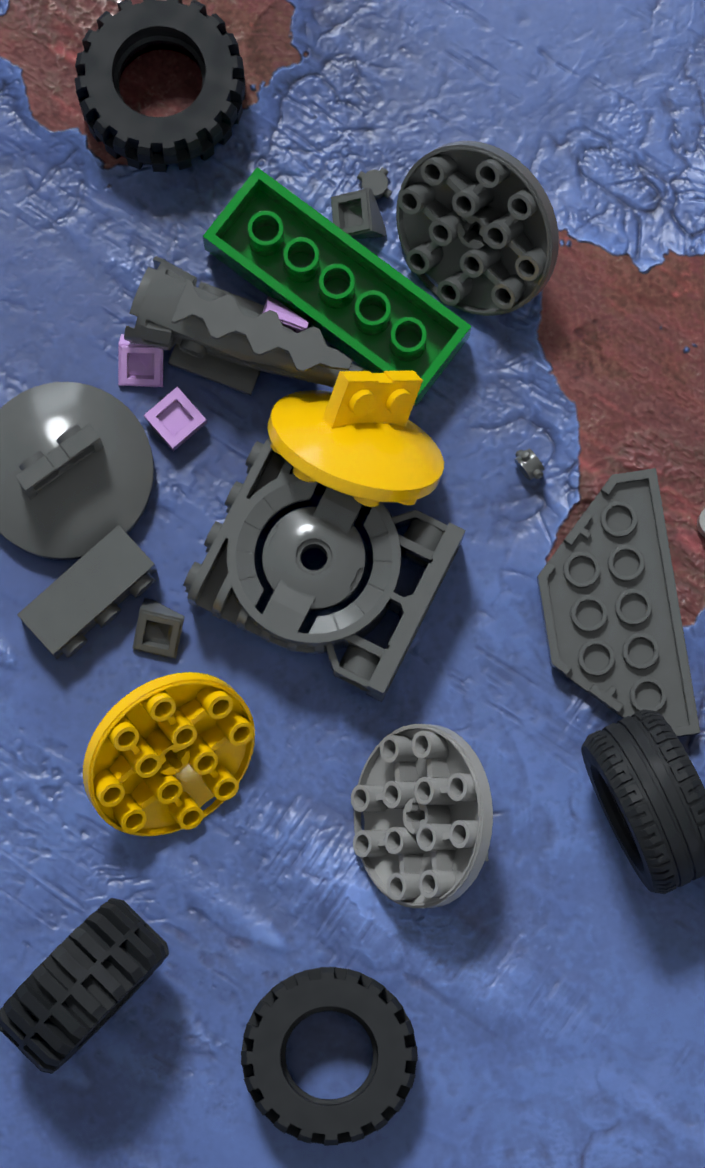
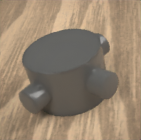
[357,167,392,200]
[514,449,544,481]

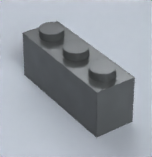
[17,525,157,659]

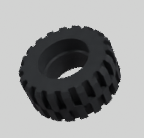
[75,0,245,172]
[0,898,169,1074]
[241,967,418,1146]

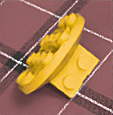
[267,371,444,507]
[83,672,255,836]

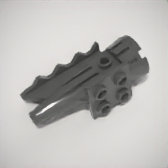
[124,256,364,396]

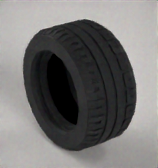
[581,710,705,894]

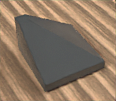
[331,188,387,239]
[132,598,185,659]

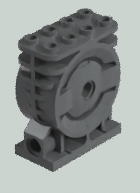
[183,437,466,702]

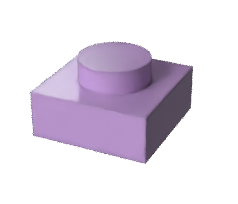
[144,387,207,452]

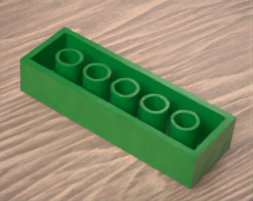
[203,167,472,407]

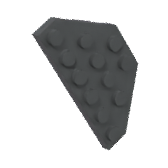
[537,468,700,737]

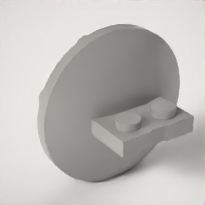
[351,724,493,908]

